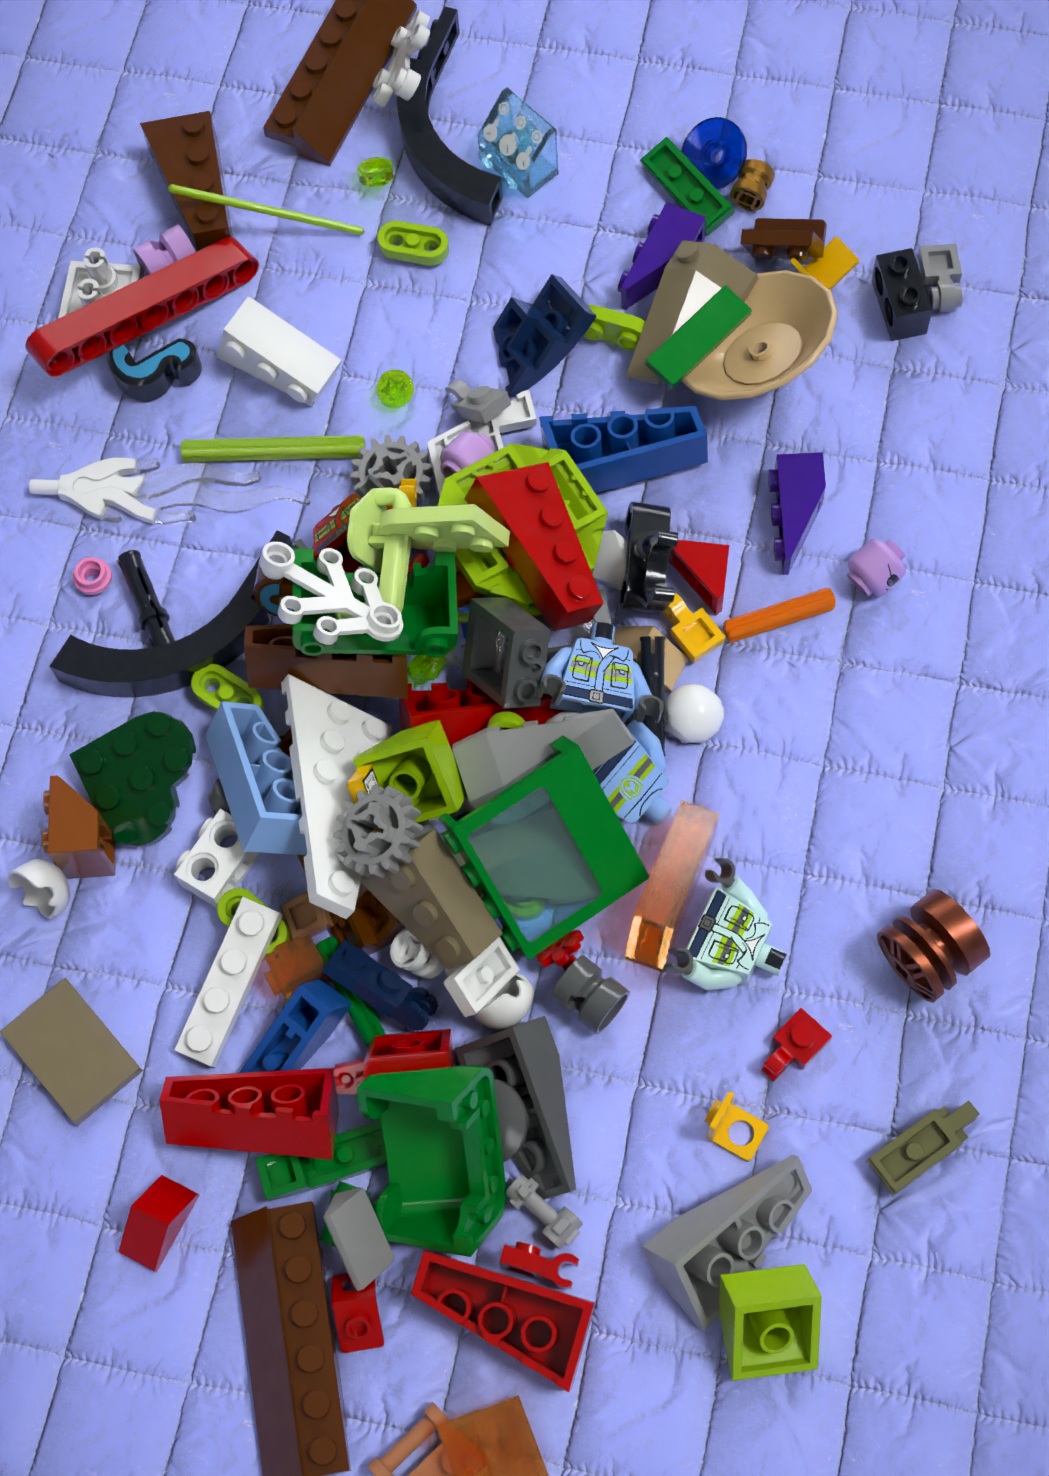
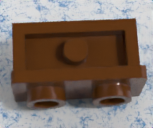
[740,218,827,261]

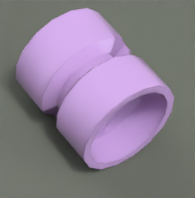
[133,225,196,276]

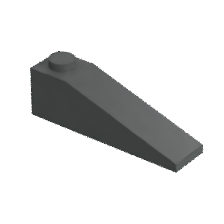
[455,1016,576,1200]

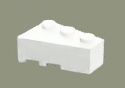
[216,296,341,407]

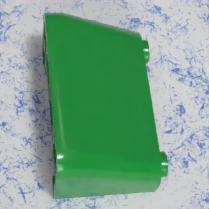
[292,548,458,658]
[356,1065,507,1257]

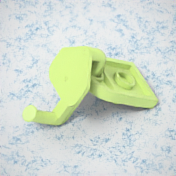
[335,487,510,620]

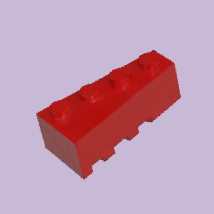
[464,462,604,631]
[398,683,567,752]
[159,1068,339,1160]
[411,1250,596,1392]

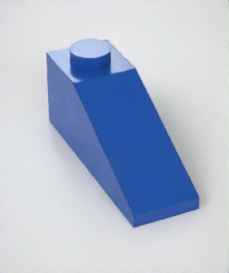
[239,978,352,1073]

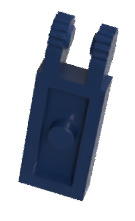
[322,939,439,1032]

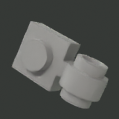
[917,244,963,313]

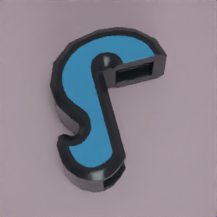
[107,338,202,402]

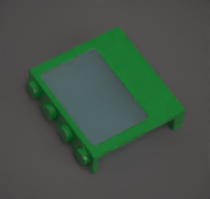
[439,735,650,960]

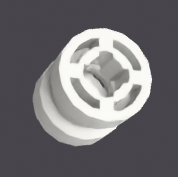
[390,928,445,979]

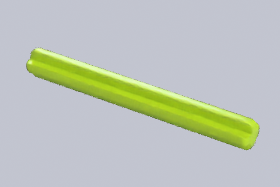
[180,435,366,462]

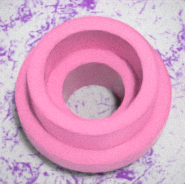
[73,557,112,595]

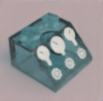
[478,87,559,199]

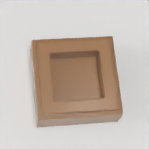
[279,891,334,944]

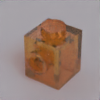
[264,935,332,1002]

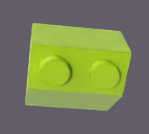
[353,720,467,823]
[719,1264,822,1381]

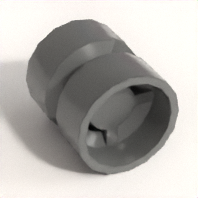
[551,955,630,1034]

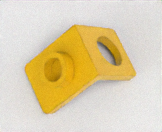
[790,237,860,291]
[704,1091,769,1162]

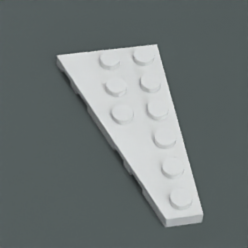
[281,674,392,919]

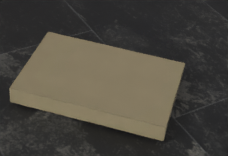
[0,978,143,1126]

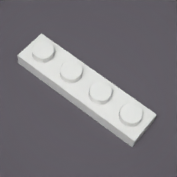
[174,897,283,1067]

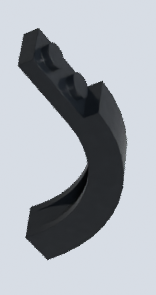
[397,6,503,226]
[49,530,293,698]

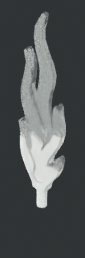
[29,457,311,525]

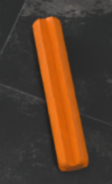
[723,588,836,642]

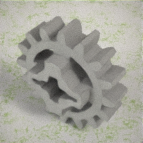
[350,435,433,502]
[333,785,424,879]

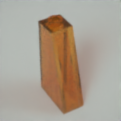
[625,800,720,973]

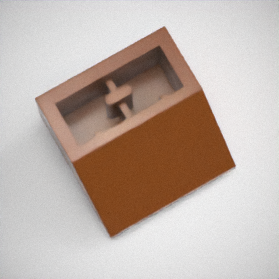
[42,775,116,879]

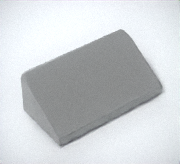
[323,1187,394,1291]

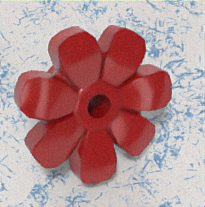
[535,930,584,971]

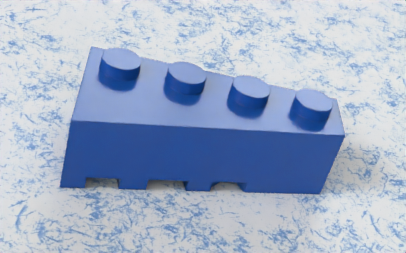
[539,406,708,493]

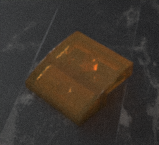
[436,1395,549,1476]

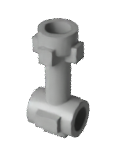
[505,1174,583,1250]

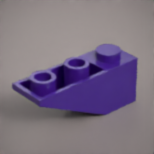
[617,202,706,310]
[768,452,826,575]

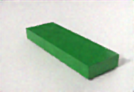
[640,137,735,236]
[645,285,752,390]

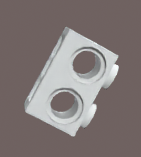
[174,809,261,908]

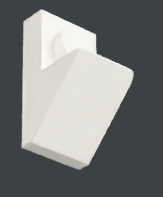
[443,937,520,1017]

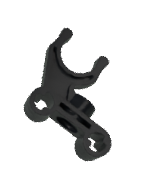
[619,502,678,614]

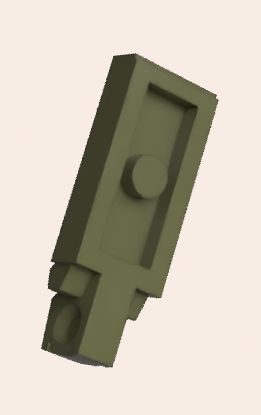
[866,1100,980,1197]

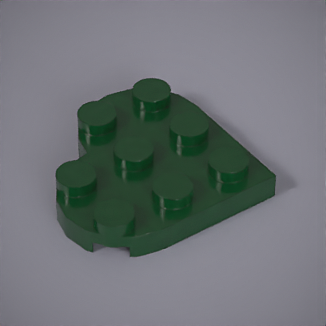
[69,712,196,846]

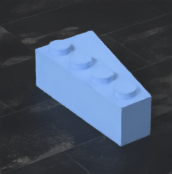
[205,701,307,855]

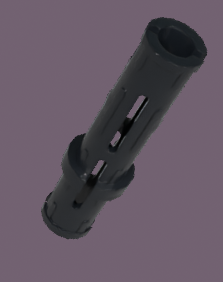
[117,550,175,647]
[640,636,668,757]

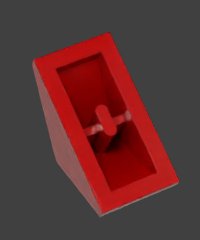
[668,540,730,615]
[118,1175,200,1273]

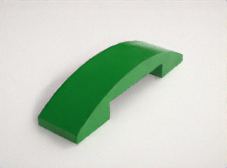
[255,1117,387,1201]

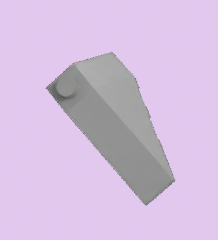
[452,709,634,829]
[642,1155,812,1330]

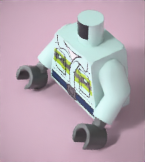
[663,858,788,991]

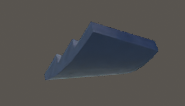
[493,274,597,397]

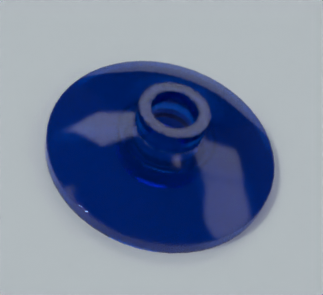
[681,117,747,190]

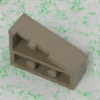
[361,828,503,970]

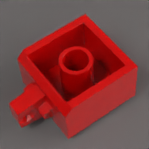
[334,1029,455,1095]

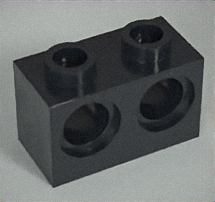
[871,248,933,341]

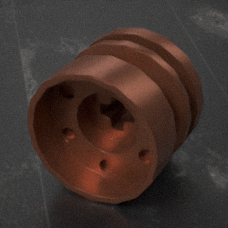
[876,889,991,1003]

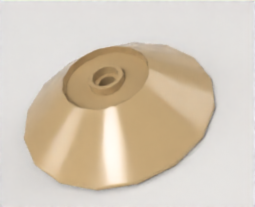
[682,270,838,401]

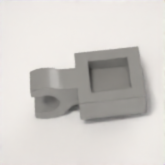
[445,380,511,424]

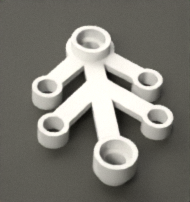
[372,10,430,107]
[259,542,403,645]

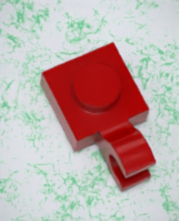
[761,1008,832,1082]
[499,1242,579,1289]

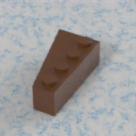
[140,111,233,251]
[244,624,409,699]

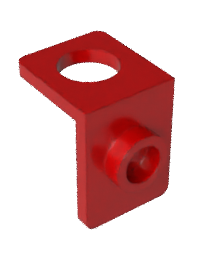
[332,1273,384,1353]

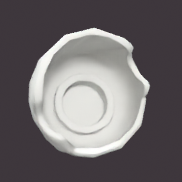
[664,683,724,743]
[8,858,71,919]
[473,973,534,1031]

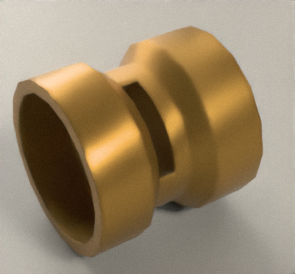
[730,159,775,211]

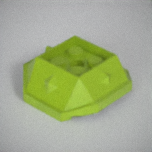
[438,444,608,607]

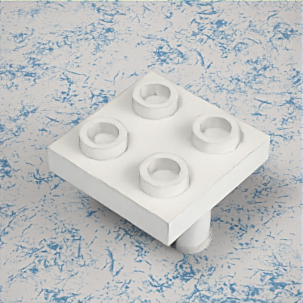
[58,247,144,319]

